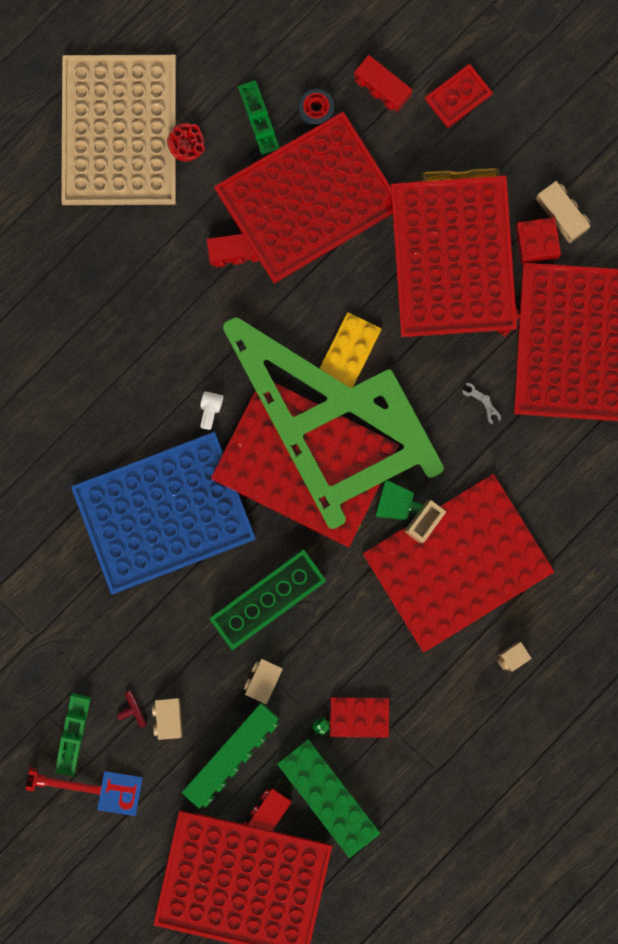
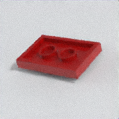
[425,64,493,129]
[330,697,389,738]

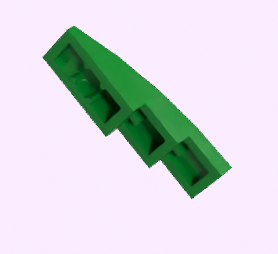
[238,80,280,158]
[55,693,91,777]

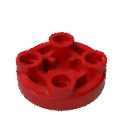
[167,123,205,162]

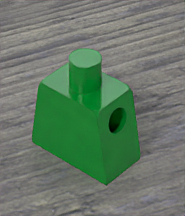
[375,480,423,520]

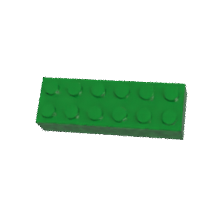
[210,550,326,650]
[182,703,279,809]
[277,739,380,858]

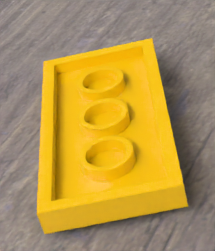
[320,312,382,388]

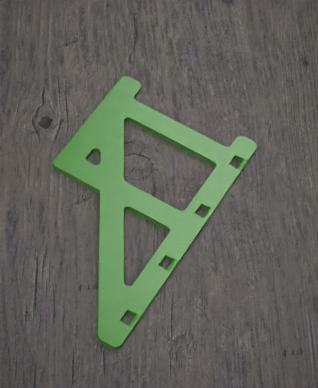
[223,318,444,529]

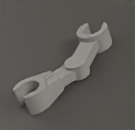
[462,383,501,424]

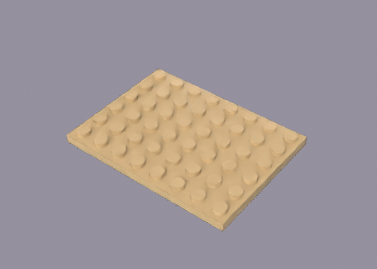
[62,55,176,205]

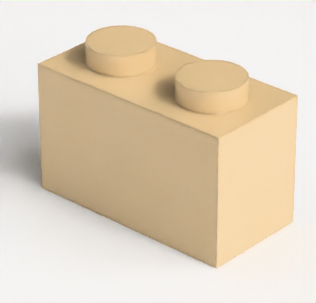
[404,500,446,543]
[497,642,532,672]
[244,659,283,704]
[152,698,183,740]

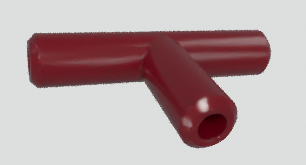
[117,690,147,728]

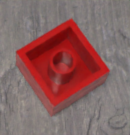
[515,217,561,264]

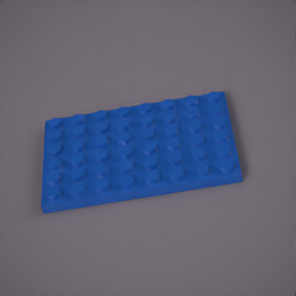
[71,432,256,595]

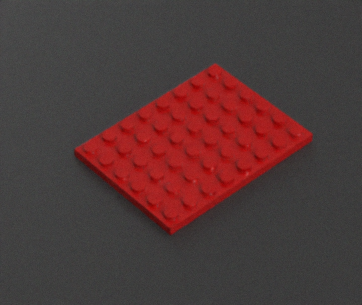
[214,112,393,284]
[391,176,517,337]
[514,263,618,421]
[211,383,399,548]
[363,474,554,653]
[154,810,332,944]

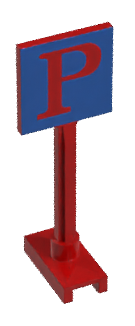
[25,767,143,816]

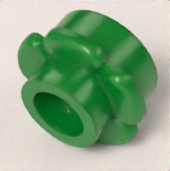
[312,717,330,735]

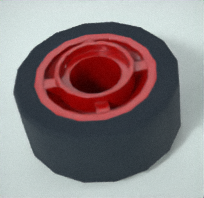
[298,88,334,127]

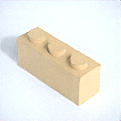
[536,181,590,243]

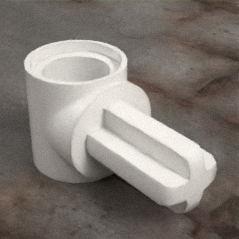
[200,391,223,430]

